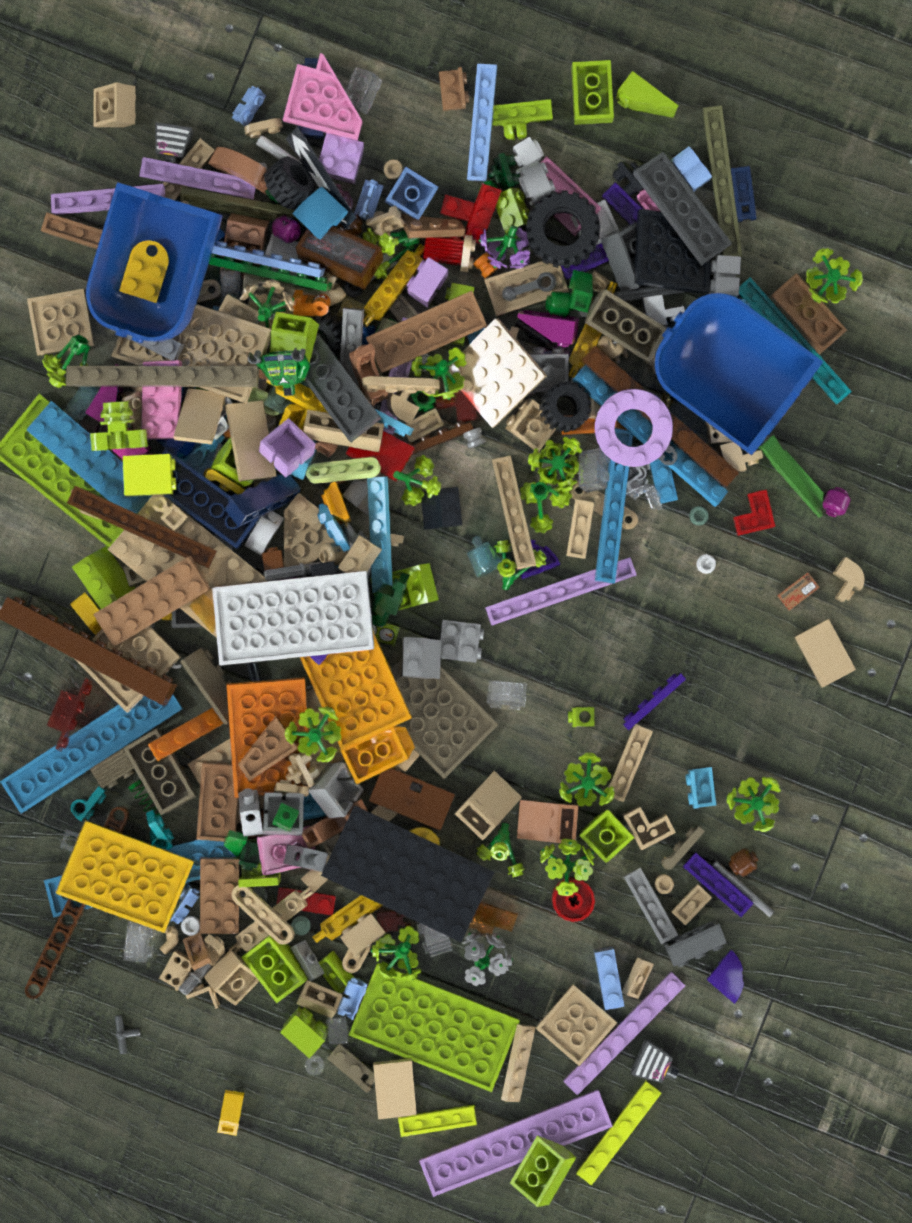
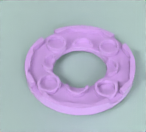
[595,389,673,467]

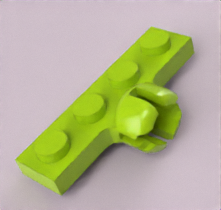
[492,99,553,140]

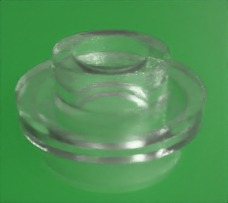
[305,1055,324,1075]

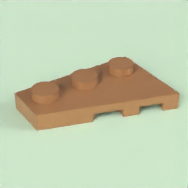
[401,214,465,238]
[238,716,298,781]

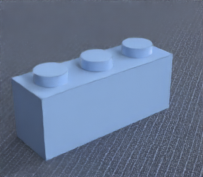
[594,947,624,1010]

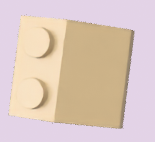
[94,82,136,127]
[204,949,259,1006]

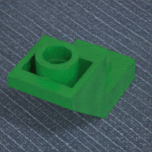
[568,270,593,313]

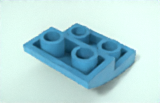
[292,187,348,240]
[317,504,351,552]

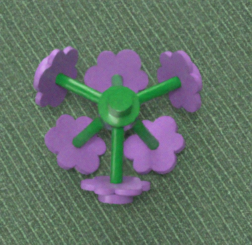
[479,225,530,269]

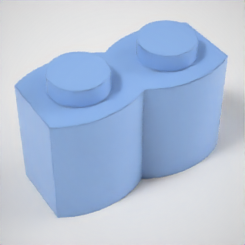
[670,146,712,192]

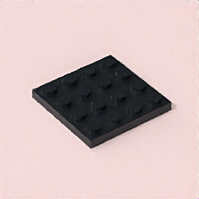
[634,209,711,295]

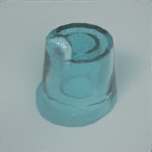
[467,536,502,578]

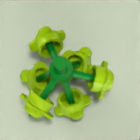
[528,437,583,492]

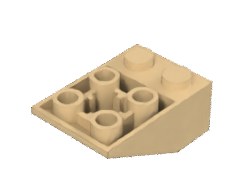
[455,771,522,840]

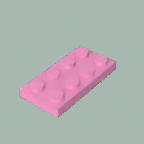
[141,360,182,440]

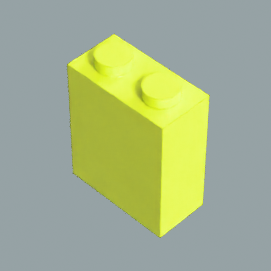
[123,454,177,496]

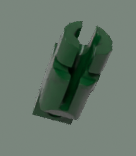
[371,572,410,626]

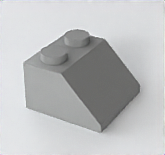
[401,637,441,679]

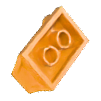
[321,481,351,525]
[340,726,415,784]

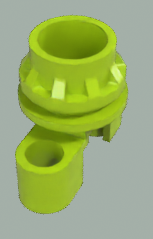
[90,401,148,451]

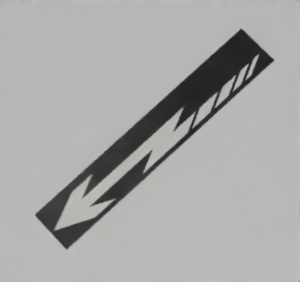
[286,127,356,230]

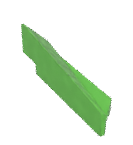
[759,435,823,518]

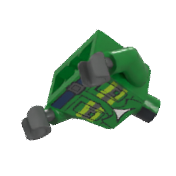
[248,348,310,396]

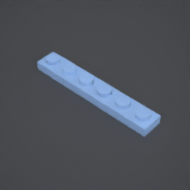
[467,64,497,182]
[212,241,325,278]

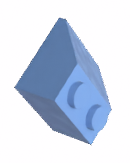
[385,167,438,220]

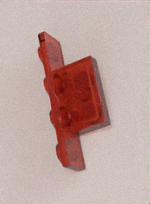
[47,678,93,752]

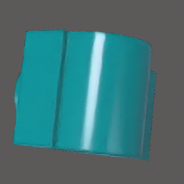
[71,786,107,821]
[146,810,174,850]

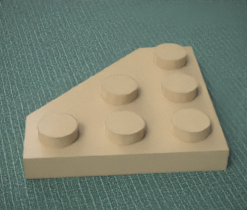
[284,508,335,578]

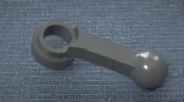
[502,272,557,301]

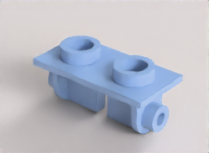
[232,86,266,127]
[354,180,384,220]
[170,883,200,924]
[337,977,367,1020]

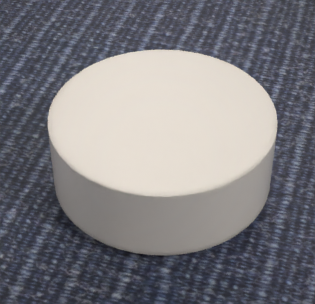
[181,916,200,936]

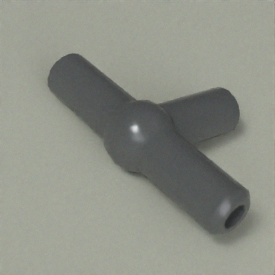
[115,1015,141,1054]

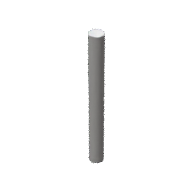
[712,860,774,917]

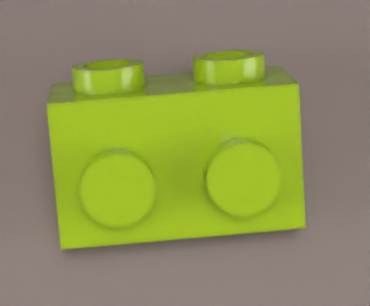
[496,188,530,233]

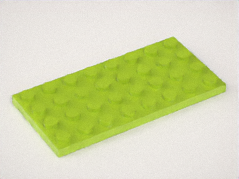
[0,394,124,547]
[349,963,520,1092]

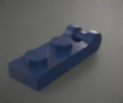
[731,166,756,222]

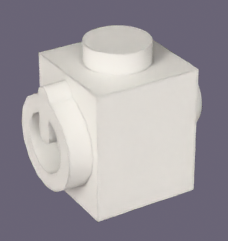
[513,137,544,167]

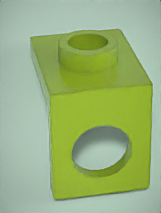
[568,707,594,727]

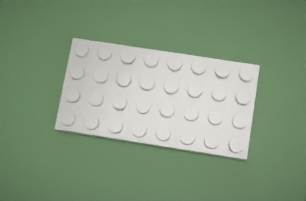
[212,571,374,665]

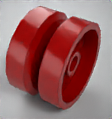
[552,877,595,922]

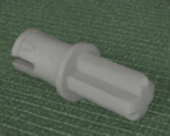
[179,963,212,995]

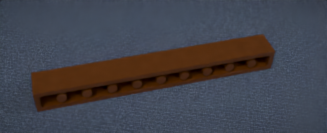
[579,345,739,487]
[0,596,177,705]

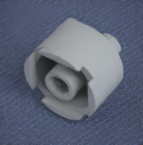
[516,160,556,206]

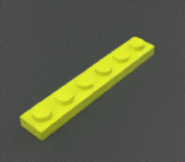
[576,1080,662,1185]

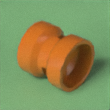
[473,252,498,279]

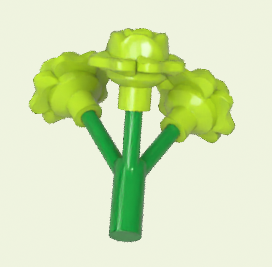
[393,455,441,506]

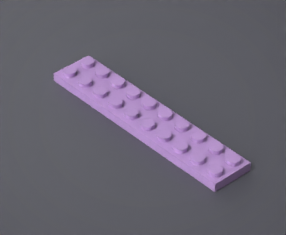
[419,1089,613,1197]

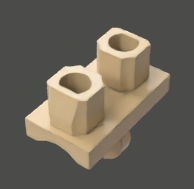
[366,206,405,236]
[286,752,320,787]

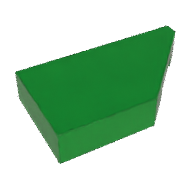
[224,830,248,857]

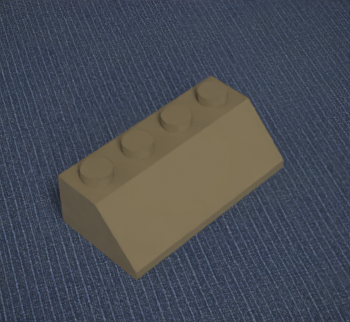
[585,289,667,363]
[180,648,232,725]

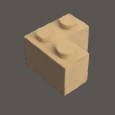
[622,806,676,850]

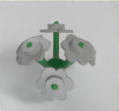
[462,932,513,986]

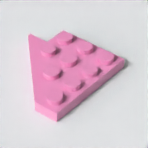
[283,53,363,141]

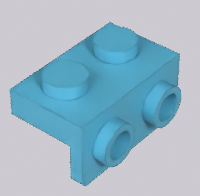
[685,767,716,809]

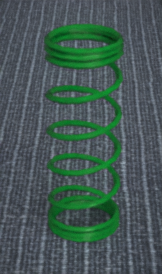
[128,780,162,816]

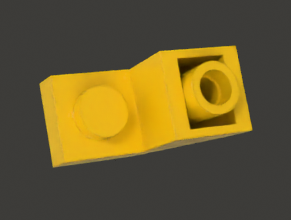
[70,592,102,635]
[218,1090,244,1135]

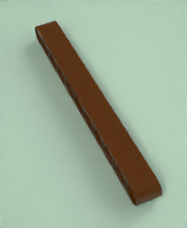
[25,806,130,999]

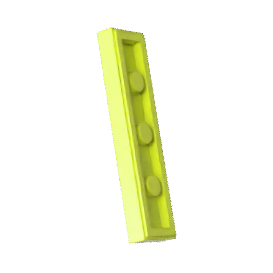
[398,1105,477,1137]

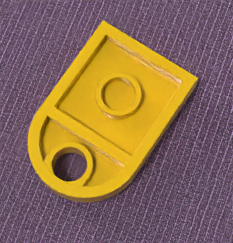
[119,240,169,303]

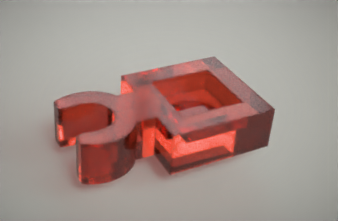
[377,911,411,932]

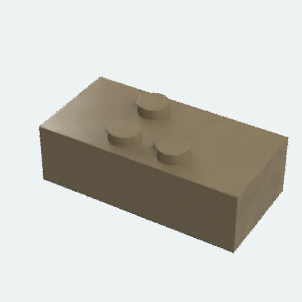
[123,729,198,815]

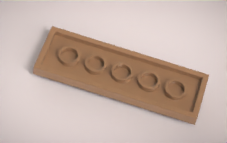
[366,291,487,373]
[93,555,211,647]

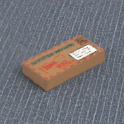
[777,572,820,611]

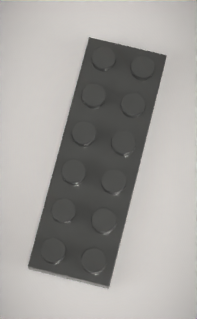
[633,152,732,266]
[305,332,382,443]

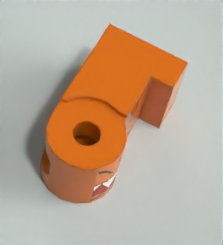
[293,290,331,316]

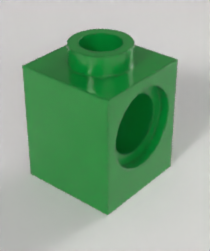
[409,391,436,413]
[272,803,299,832]

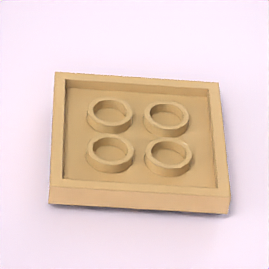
[27,289,95,356]
[535,984,617,1066]

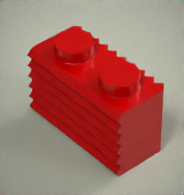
[423,236,464,266]

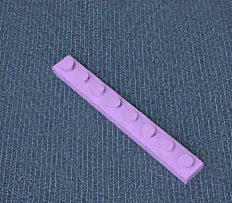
[485,557,636,626]
[563,972,685,1095]

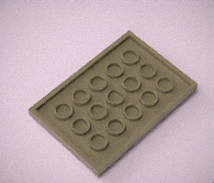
[391,659,498,779]

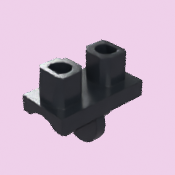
[612,161,644,196]

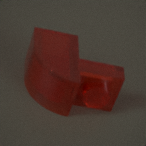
[436,390,477,422]

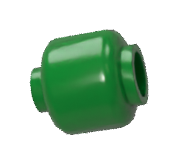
[546,291,574,317]

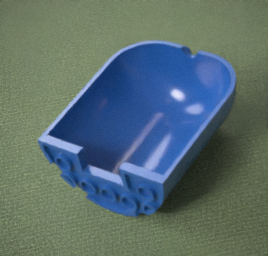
[86,182,223,344]
[655,293,823,456]

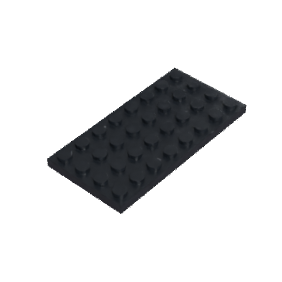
[321,805,495,942]

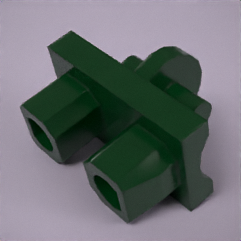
[488,153,520,191]

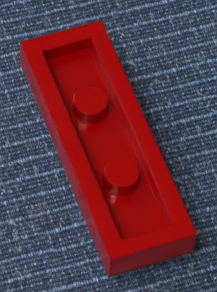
[463,183,501,244]
[276,887,336,915]

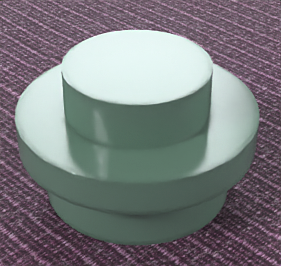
[689,506,709,526]
[291,916,311,935]

